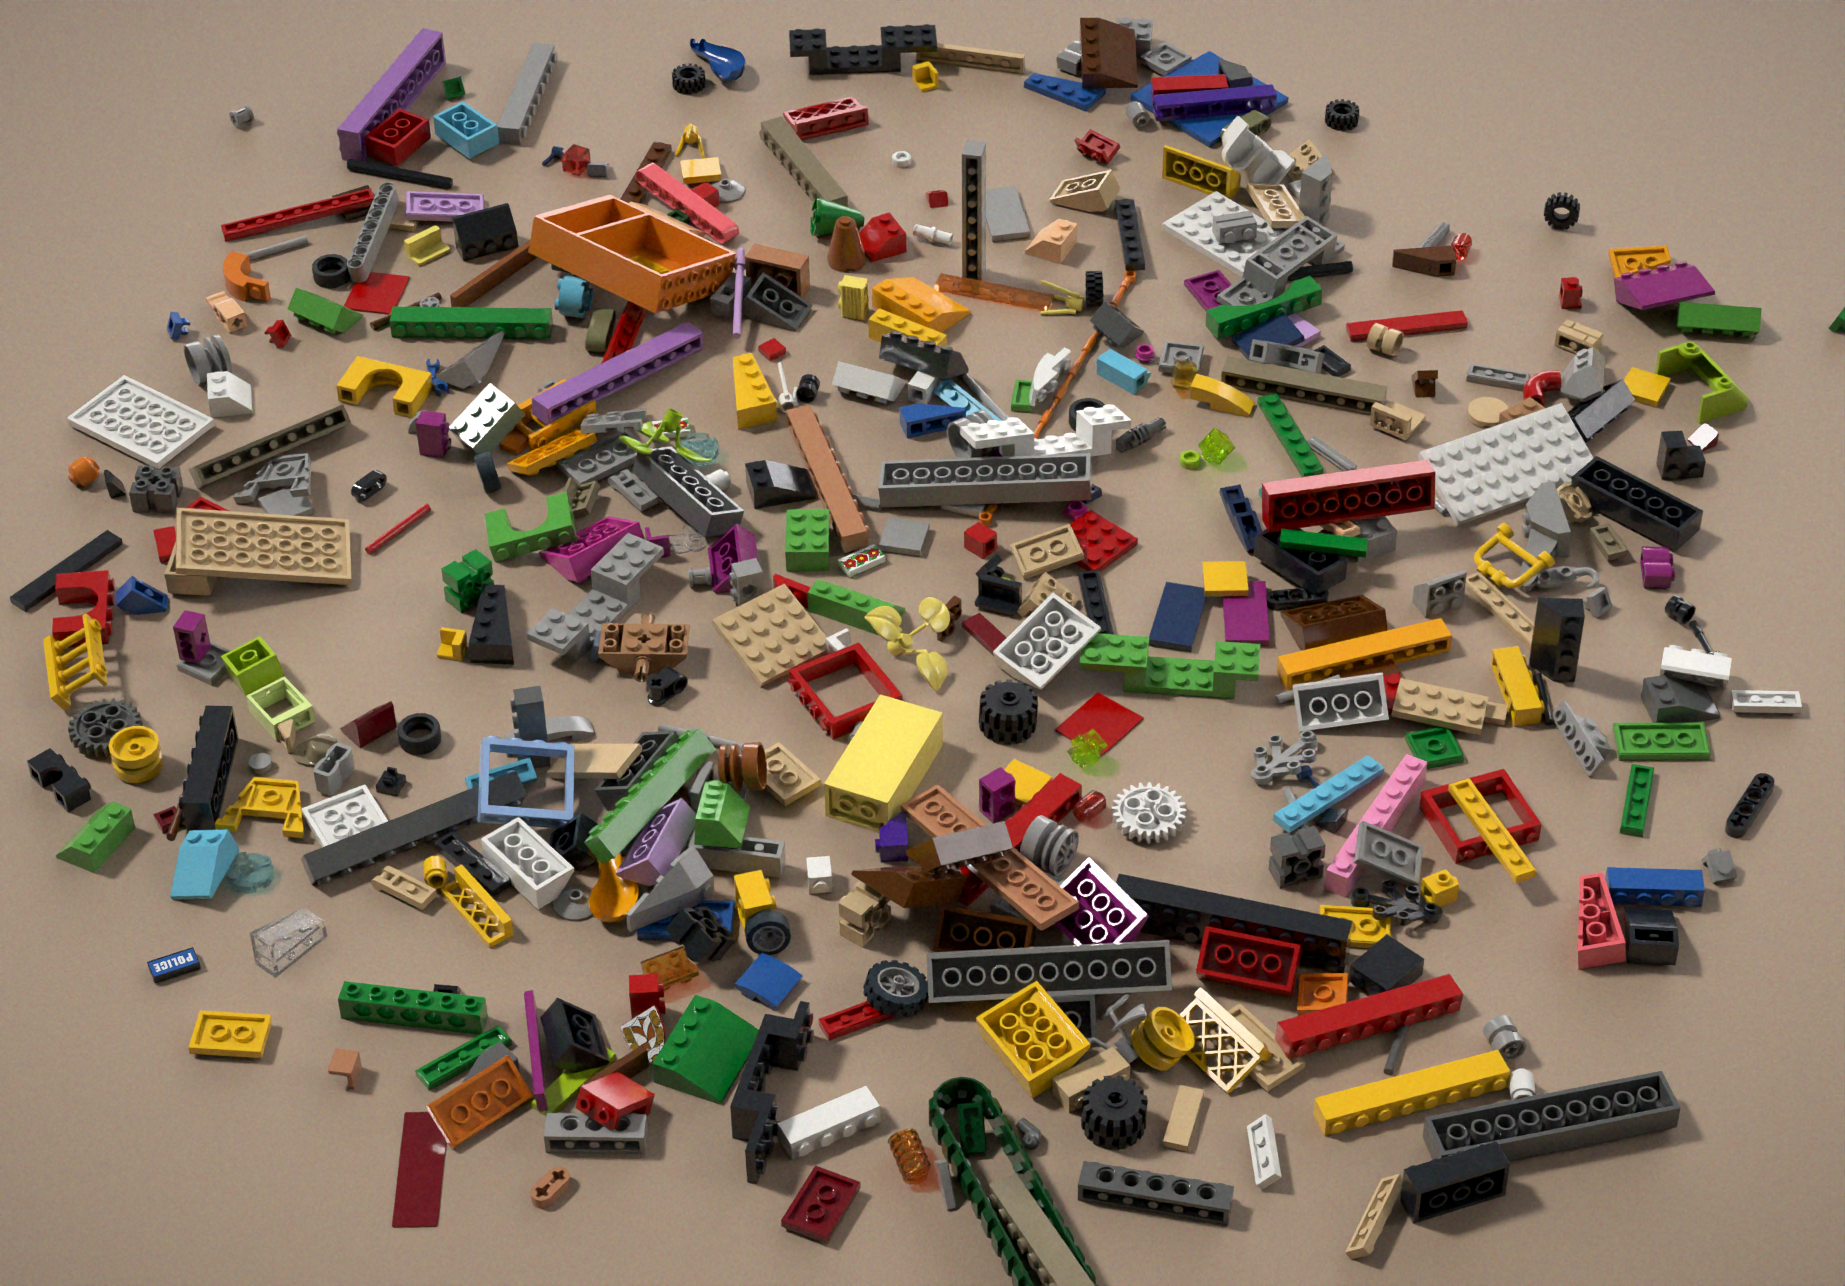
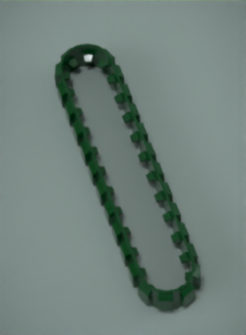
[929,1077,1098,1286]

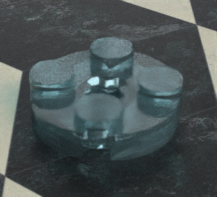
[679,432,719,466]
[226,852,274,894]

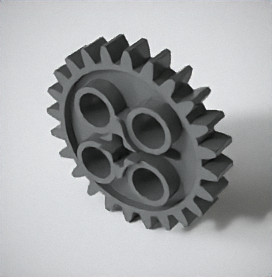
[68,698,143,757]

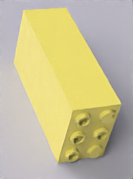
[824,695,943,832]

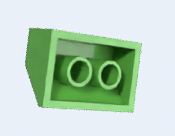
[287,287,363,334]
[56,802,135,873]

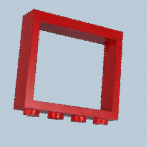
[788,643,903,740]
[1419,769,1542,864]

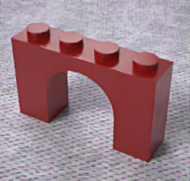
[52,570,115,648]

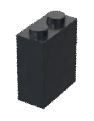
[1349,934,1424,996]

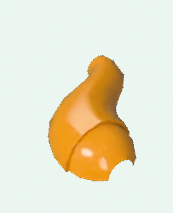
[588,853,639,923]

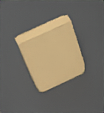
[277,719,296,754]

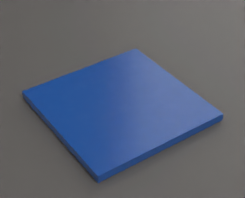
[1131,51,1289,147]

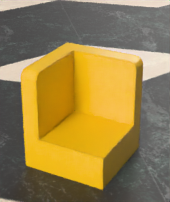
[912,61,938,92]
[437,627,468,661]

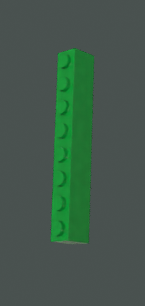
[390,306,553,339]

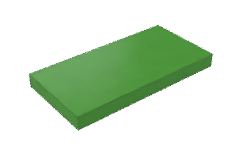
[1613,722,1711,760]

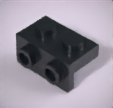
[975,573,1022,616]

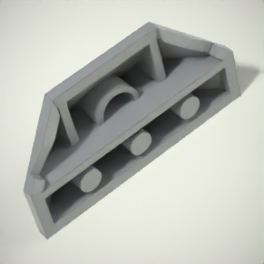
[1561,347,1605,402]

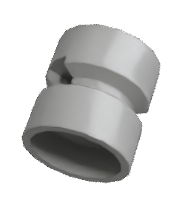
[1483,1015,1526,1062]

